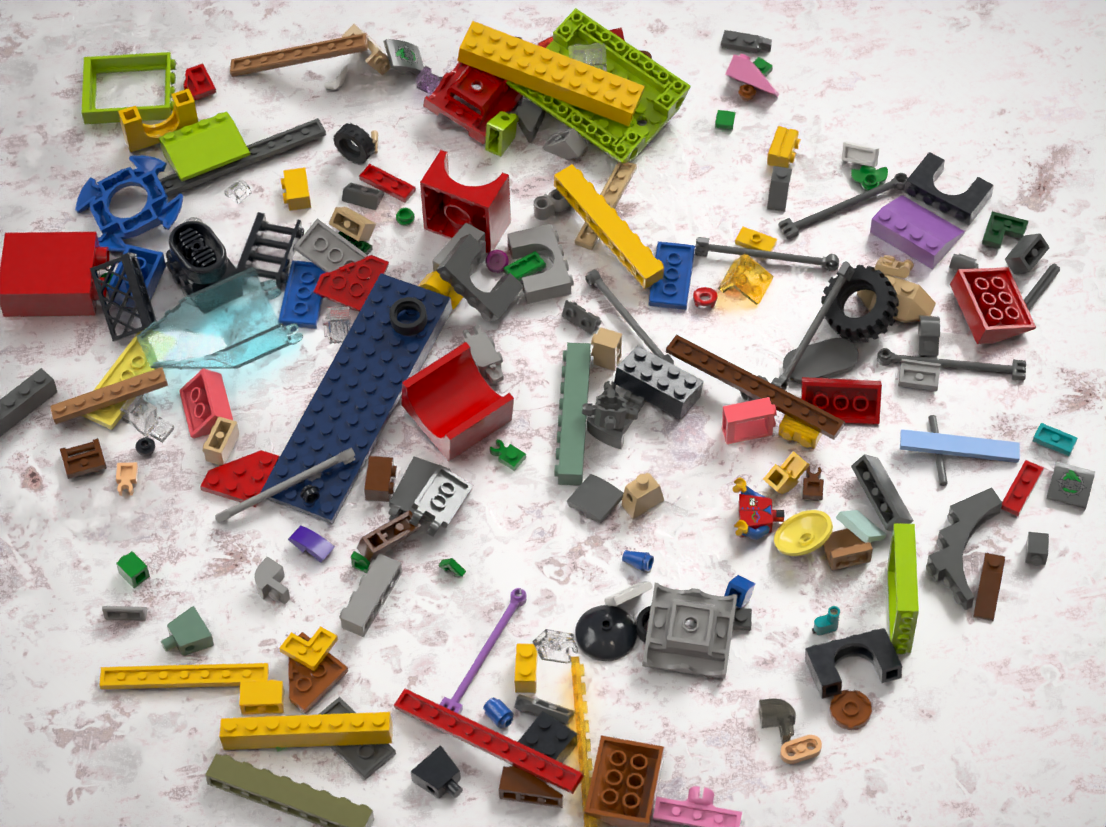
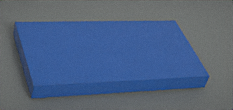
[648,241,695,310]
[278,260,326,329]

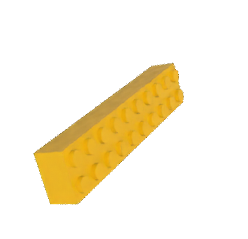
[457,21,645,126]

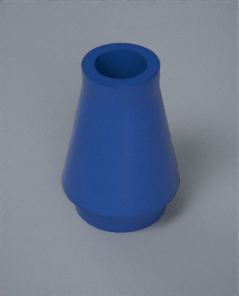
[622,550,654,572]

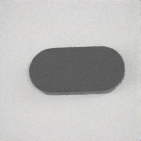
[783,338,859,384]

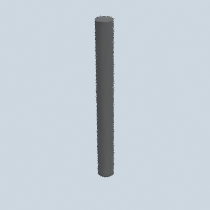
[928,415,948,486]

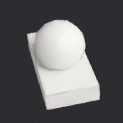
[841,141,880,167]

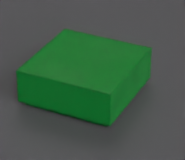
[715,110,736,130]

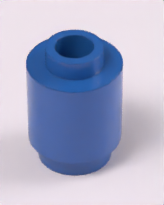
[483,697,514,728]

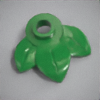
[851,165,888,191]

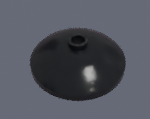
[575,605,637,661]

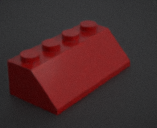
[801,377,882,424]

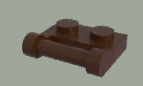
[60,438,107,479]

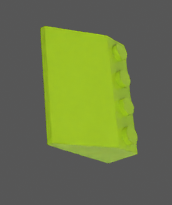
[159,111,250,181]

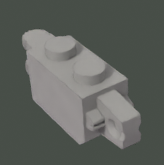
[463,325,504,384]

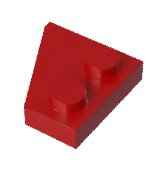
[184,63,217,101]

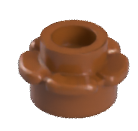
[738,84,756,101]

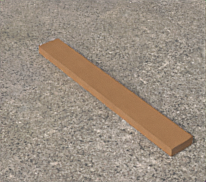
[230,33,369,77]

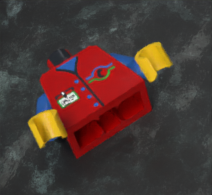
[732,477,784,540]

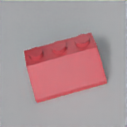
[179,368,233,438]

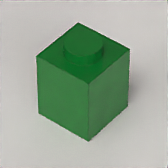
[116,551,150,588]

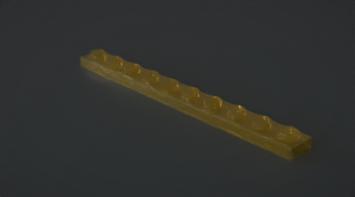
[571,656,598,827]

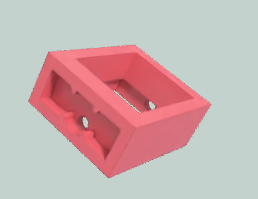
[721,397,777,445]

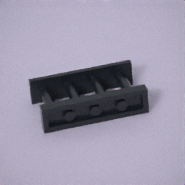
[236,212,305,291]

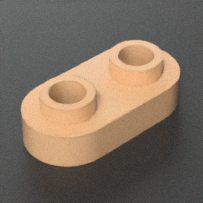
[780,735,822,764]

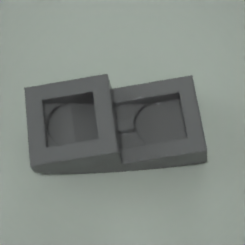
[587,417,624,450]

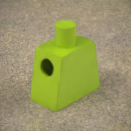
[485,111,519,157]

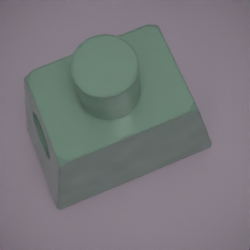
[160,606,214,656]

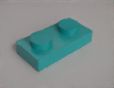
[1032,423,1078,457]

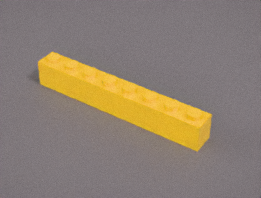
[554,164,664,289]
[219,712,393,750]

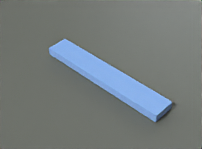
[900,429,1020,463]

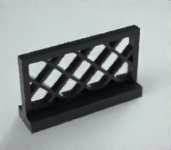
[90,253,159,342]

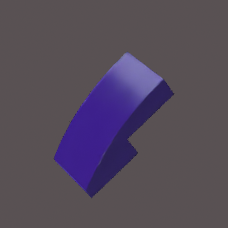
[288,525,335,563]

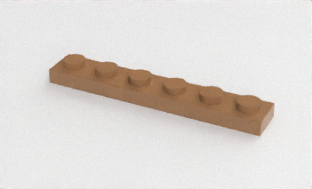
[50,367,168,424]

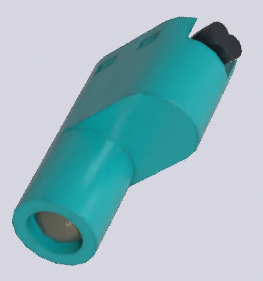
[812,606,840,635]

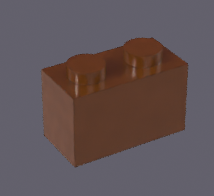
[364,456,397,502]

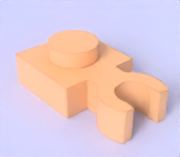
[116,462,138,496]

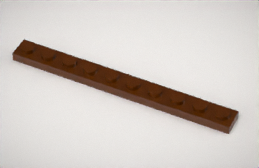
[666,334,845,440]

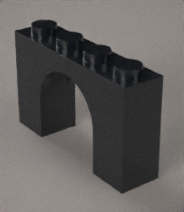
[904,152,994,226]
[805,628,902,699]

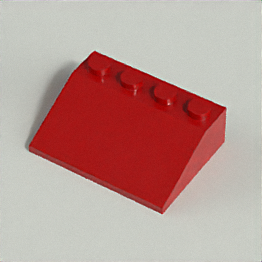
[950,267,1036,344]

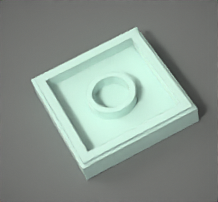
[836,510,887,543]

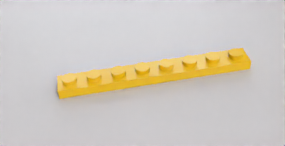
[99,663,269,690]

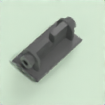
[561,300,602,335]

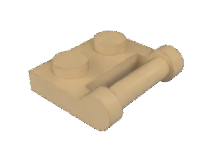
[875,255,914,278]

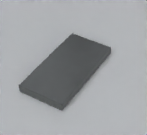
[318,697,396,781]

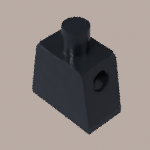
[411,745,463,798]

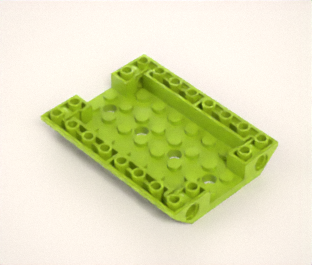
[506,8,691,164]

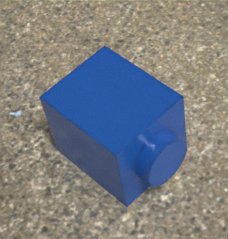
[724,575,756,608]

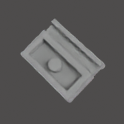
[898,359,941,391]

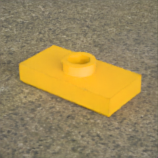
[735,226,777,252]

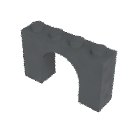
[436,234,524,323]

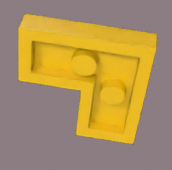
[279,626,338,671]

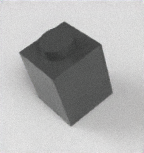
[1025,531,1049,565]

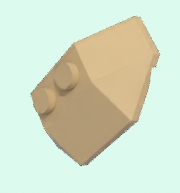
[857,274,936,323]

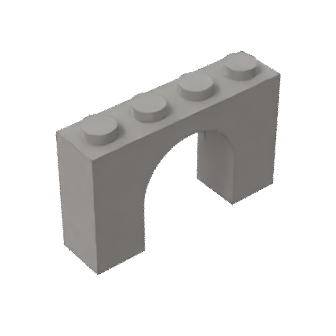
[507,224,574,304]

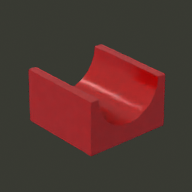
[420,150,511,253]
[401,342,514,462]

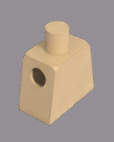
[621,473,664,519]

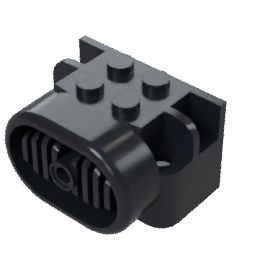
[166,221,243,316]

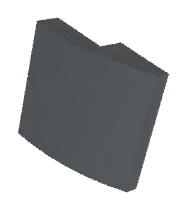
[567,474,624,523]

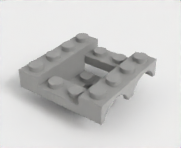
[642,582,737,679]

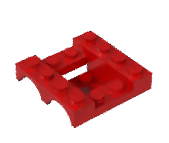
[423,62,524,145]

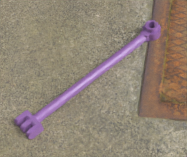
[439,588,527,714]

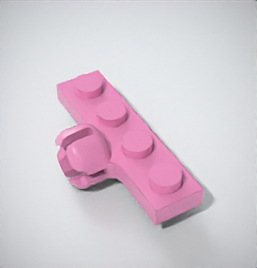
[653,786,742,827]

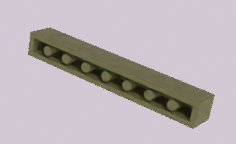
[205,754,374,827]

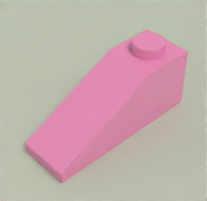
[726,54,779,97]

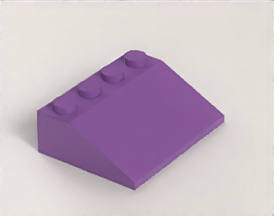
[870,195,965,270]

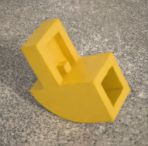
[418,271,464,310]
[763,451,810,494]

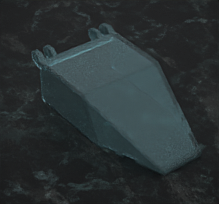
[136,268,303,369]

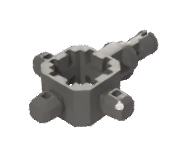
[582,381,638,430]

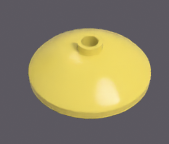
[774,510,833,556]

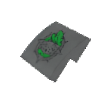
[383,39,426,77]
[1046,461,1096,509]

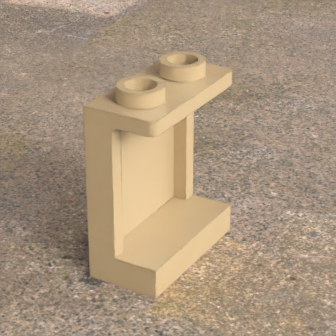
[342,24,391,75]

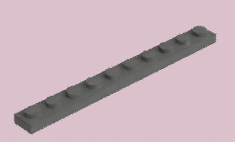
[159,118,326,197]

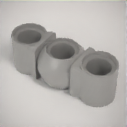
[533,189,572,220]

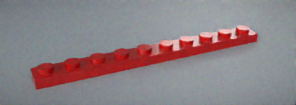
[394,688,584,794]

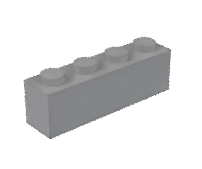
[339,553,402,637]

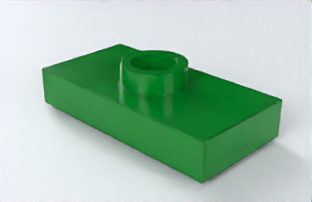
[504,251,546,281]

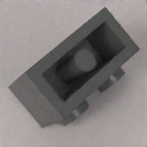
[1004,233,1050,274]

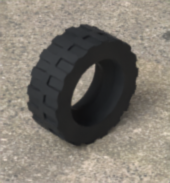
[333,123,375,164]

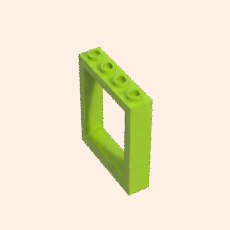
[82,52,176,124]
[887,523,919,654]

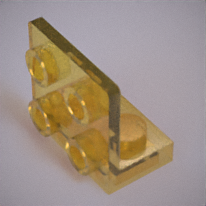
[718,253,774,305]

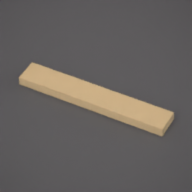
[575,161,637,250]

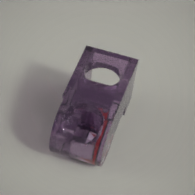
[416,66,442,94]

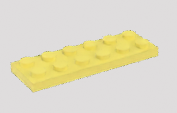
[82,329,176,430]

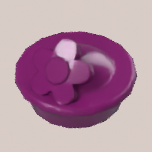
[485,250,509,273]

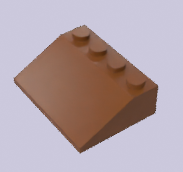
[584,735,664,827]

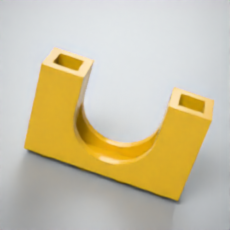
[118,88,198,153]

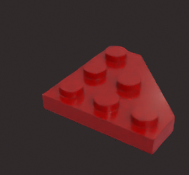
[313,255,389,312]
[200,450,279,507]

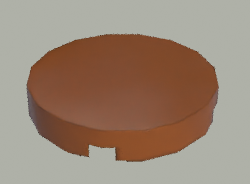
[829,690,872,730]

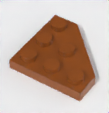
[288,632,348,713]

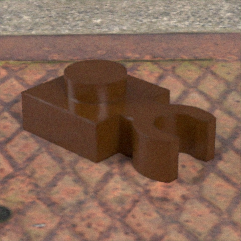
[803,466,824,500]

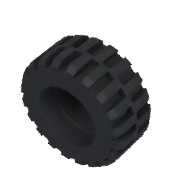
[821,265,899,343]

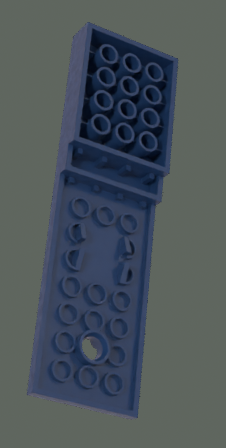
[260,273,452,524]

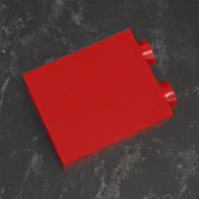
[0,232,110,317]

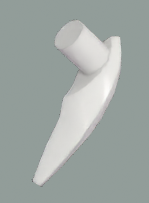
[325,65,348,90]

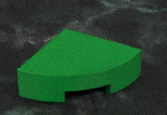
[350,551,370,573]
[438,558,466,577]

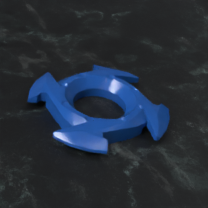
[75,155,183,252]

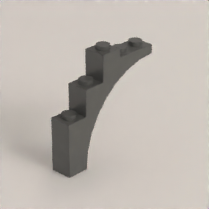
[926,487,1003,610]

